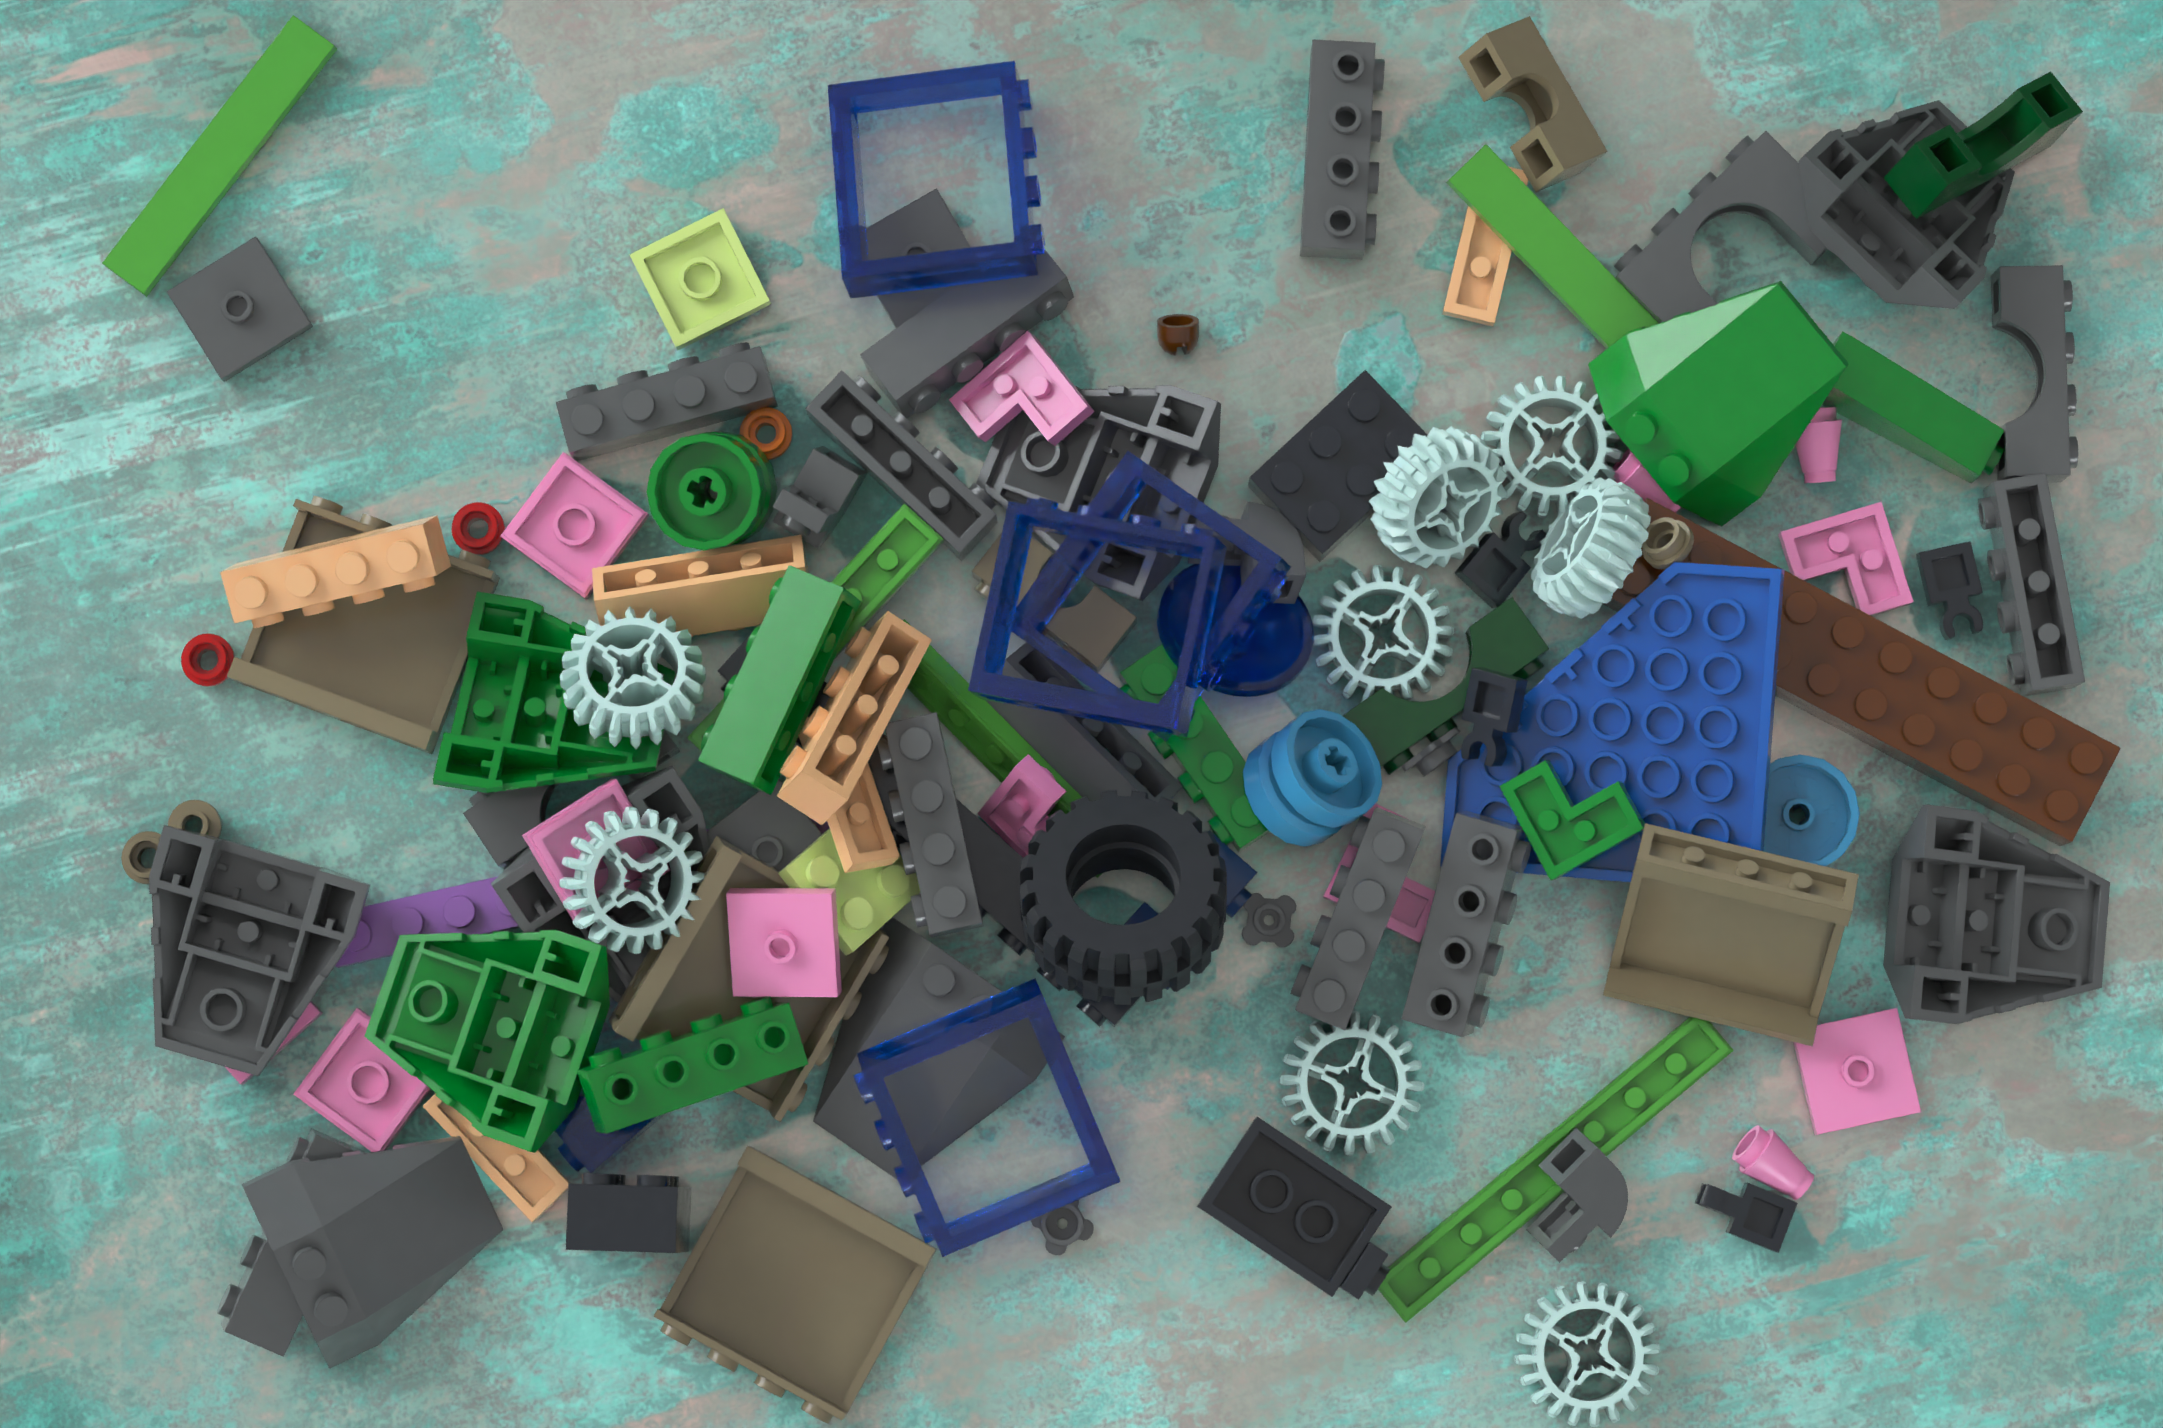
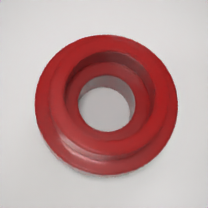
[451,502,505,555]
[181,633,235,687]

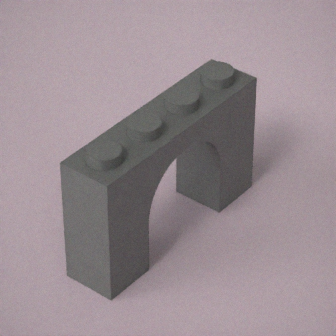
[1614,131,1828,323]

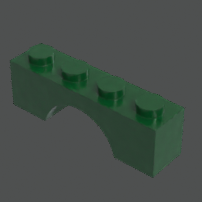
[1884,71,2083,219]
[1343,597,1549,775]

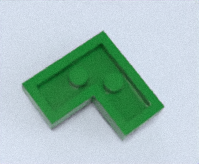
[1499,760,1645,880]

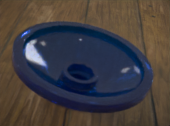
[1157,564,1314,697]

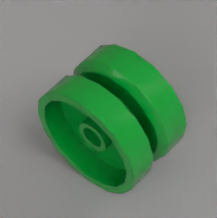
[646,431,777,550]

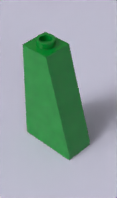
[1822,331,2004,483]

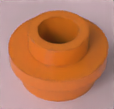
[739,407,793,460]

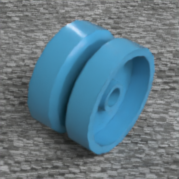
[1243,709,1382,847]
[1764,754,1860,866]

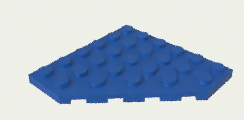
[1440,562,1785,882]

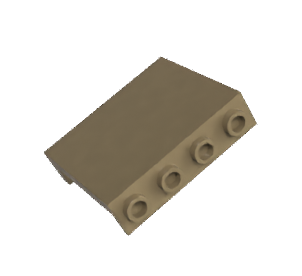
[227,496,500,754]
[1603,823,1859,1047]
[608,836,889,1122]
[654,1146,937,1424]

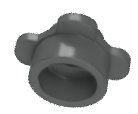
[1242,893,1296,948]
[1031,1192,1094,1255]

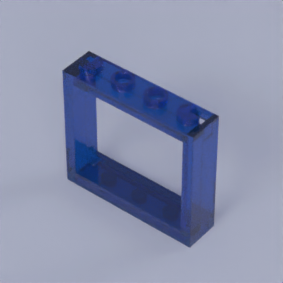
[828,61,1045,299]
[1003,451,1291,742]
[968,497,1227,737]
[853,978,1121,1257]

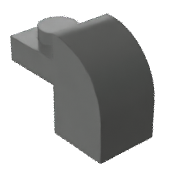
[772,446,867,548]
[1187,502,1306,604]
[1526,1128,1628,1263]

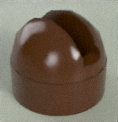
[1157,314,1199,356]

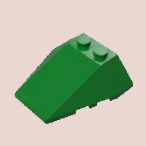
[1588,281,1849,527]
[433,591,676,793]
[364,930,610,1153]

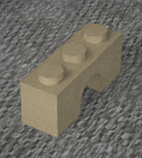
[1458,16,1608,192]
[972,521,1137,673]

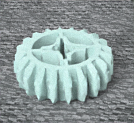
[1480,375,1623,518]
[1369,426,1508,569]
[1531,478,1651,619]
[1311,565,1454,702]
[560,606,706,749]
[559,807,705,954]
[1279,1011,1424,1156]
[1514,1281,1660,1427]

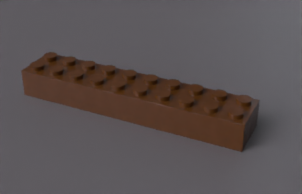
[1602,498,2121,846]

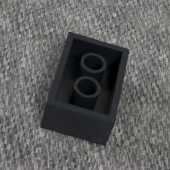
[1248,370,1428,562]
[1196,1117,1392,1297]
[566,1173,691,1253]

